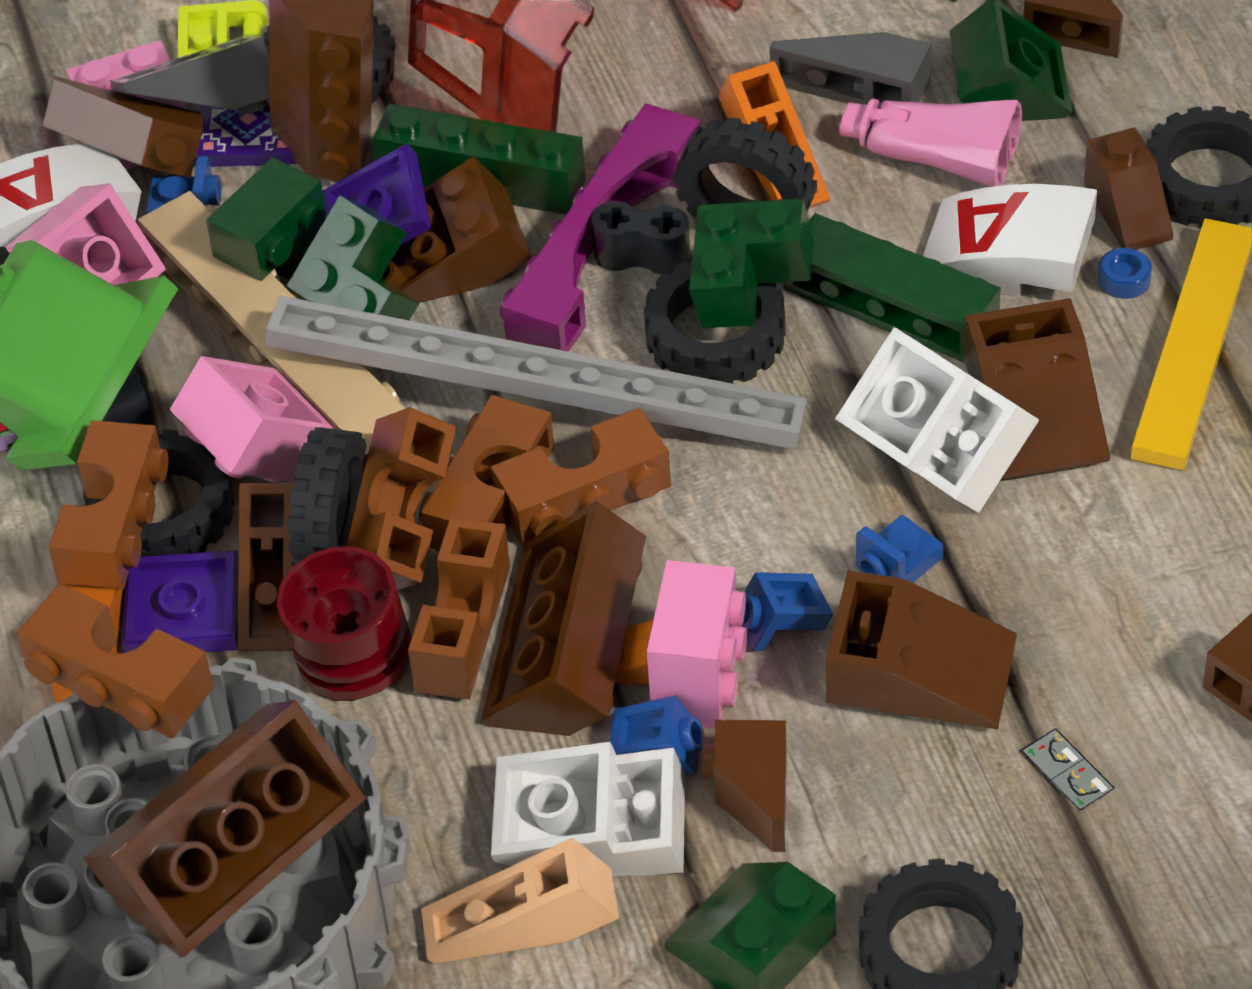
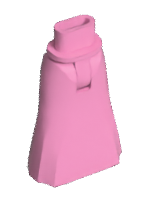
[839,98,1022,187]

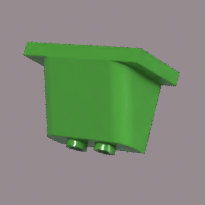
[0,240,179,471]

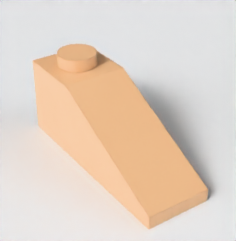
[421,837,619,964]

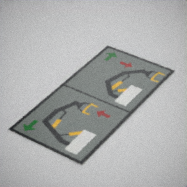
[1020,728,1116,811]

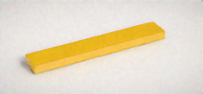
[1131,218,1252,471]

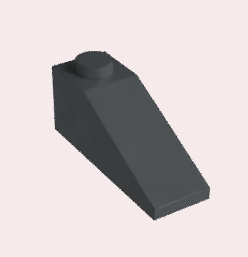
[769,32,932,107]
[110,35,270,115]

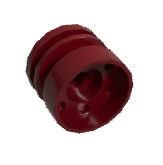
[276,547,412,700]

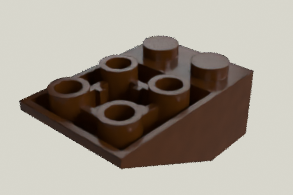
[382,156,532,303]
[963,298,1110,479]
[825,570,1017,730]

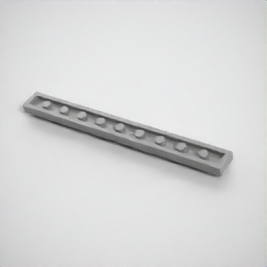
[265,296,807,450]

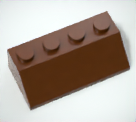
[269,0,374,182]
[481,501,646,736]
[83,700,366,957]

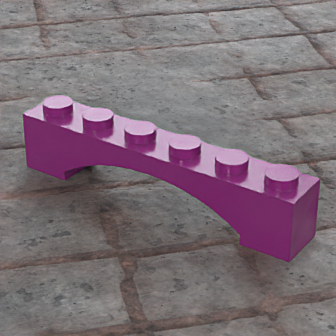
[500,103,700,352]

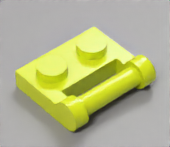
[178,0,267,58]

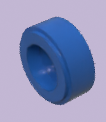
[1098,248,1152,299]

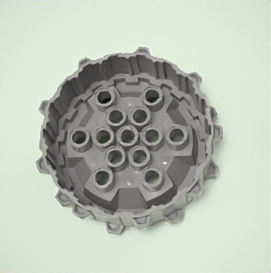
[0,657,412,989]

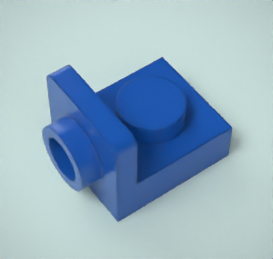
[146,156,222,214]
[856,514,944,583]
[742,572,833,651]
[610,696,705,775]

